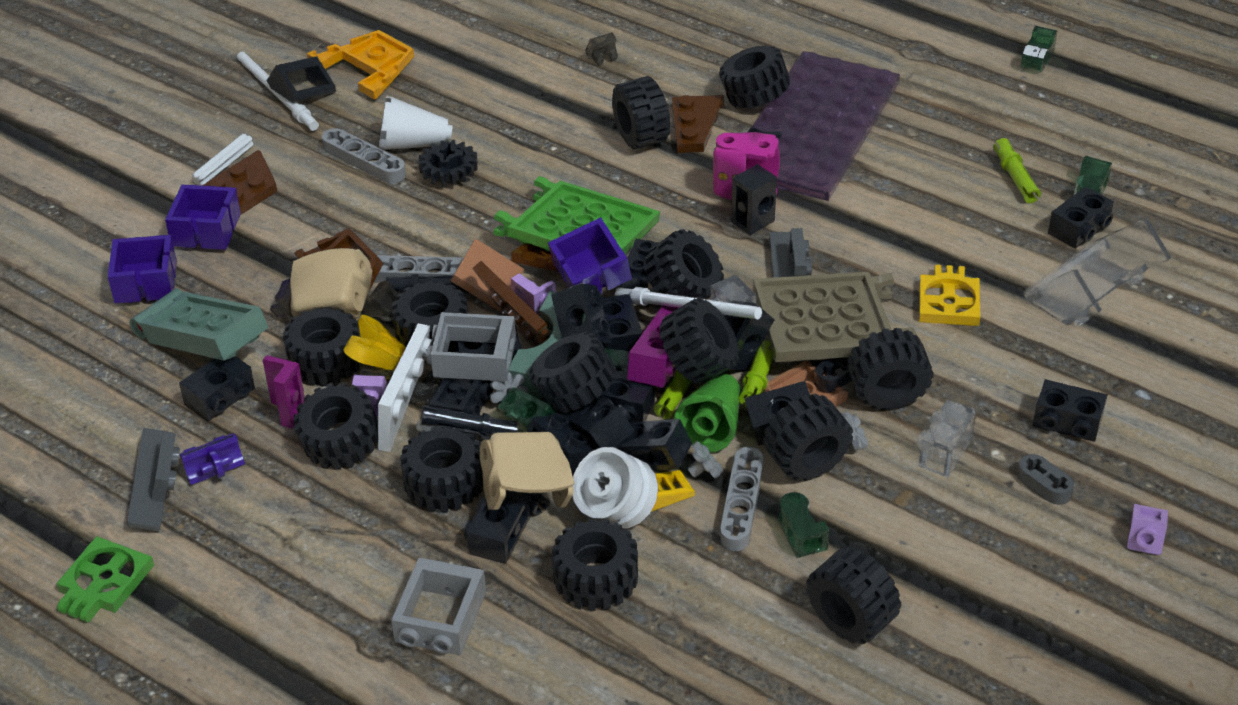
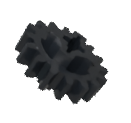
[419,140,478,186]

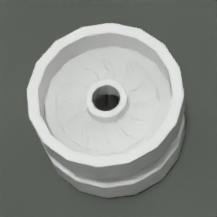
[573,447,658,528]

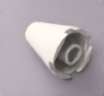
[379,96,453,150]

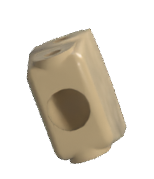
[290,248,372,319]
[480,432,575,510]

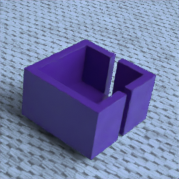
[165,184,241,250]
[548,217,632,294]
[108,235,177,303]

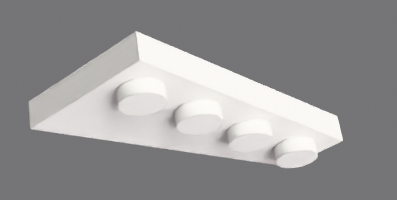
[378,323,433,452]

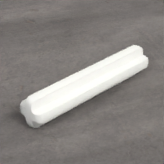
[192,134,253,186]

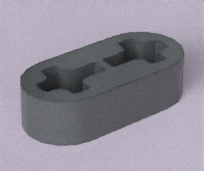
[1017,454,1074,505]

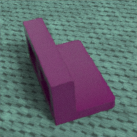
[262,355,305,429]

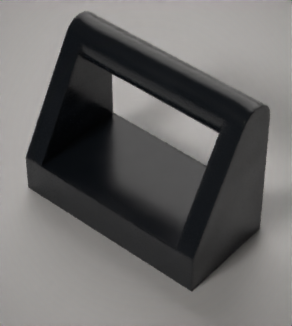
[266,56,336,103]

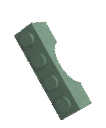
[509,291,585,400]

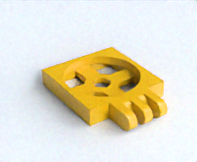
[919,264,980,326]

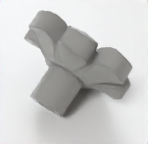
[489,372,528,411]
[842,412,868,451]
[688,441,723,479]

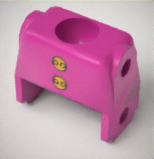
[713,132,780,201]

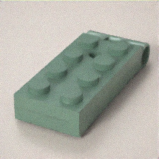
[129,288,269,360]

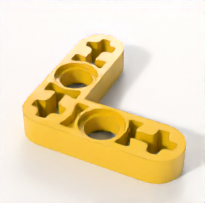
[343,315,406,371]

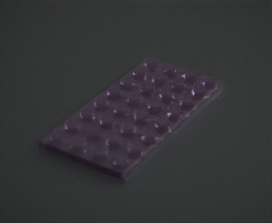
[753,51,900,201]

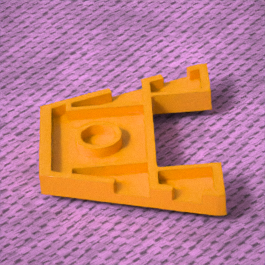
[307,30,414,100]

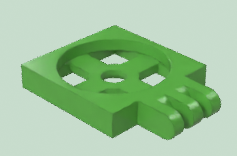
[56,536,154,622]

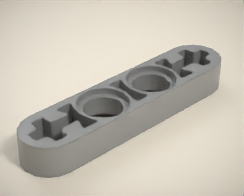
[322,128,406,183]
[374,255,463,283]
[720,447,764,551]

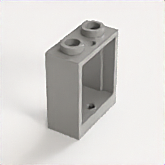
[427,312,516,381]
[391,558,486,655]

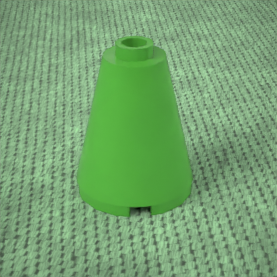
[674,374,741,452]

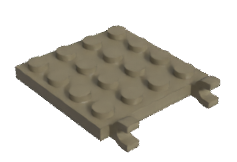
[753,272,917,362]

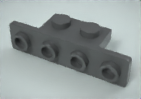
[769,228,812,278]
[127,428,180,531]

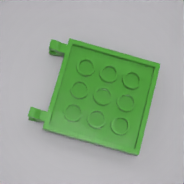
[493,176,660,255]

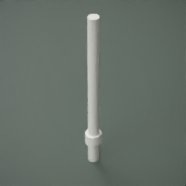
[237,52,319,131]
[615,287,762,319]

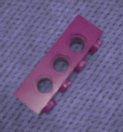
[627,306,678,387]

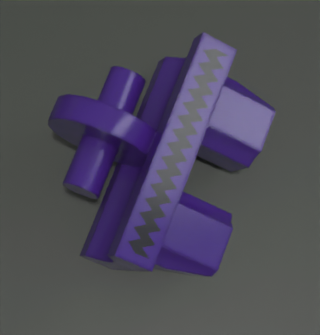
[179,433,245,485]

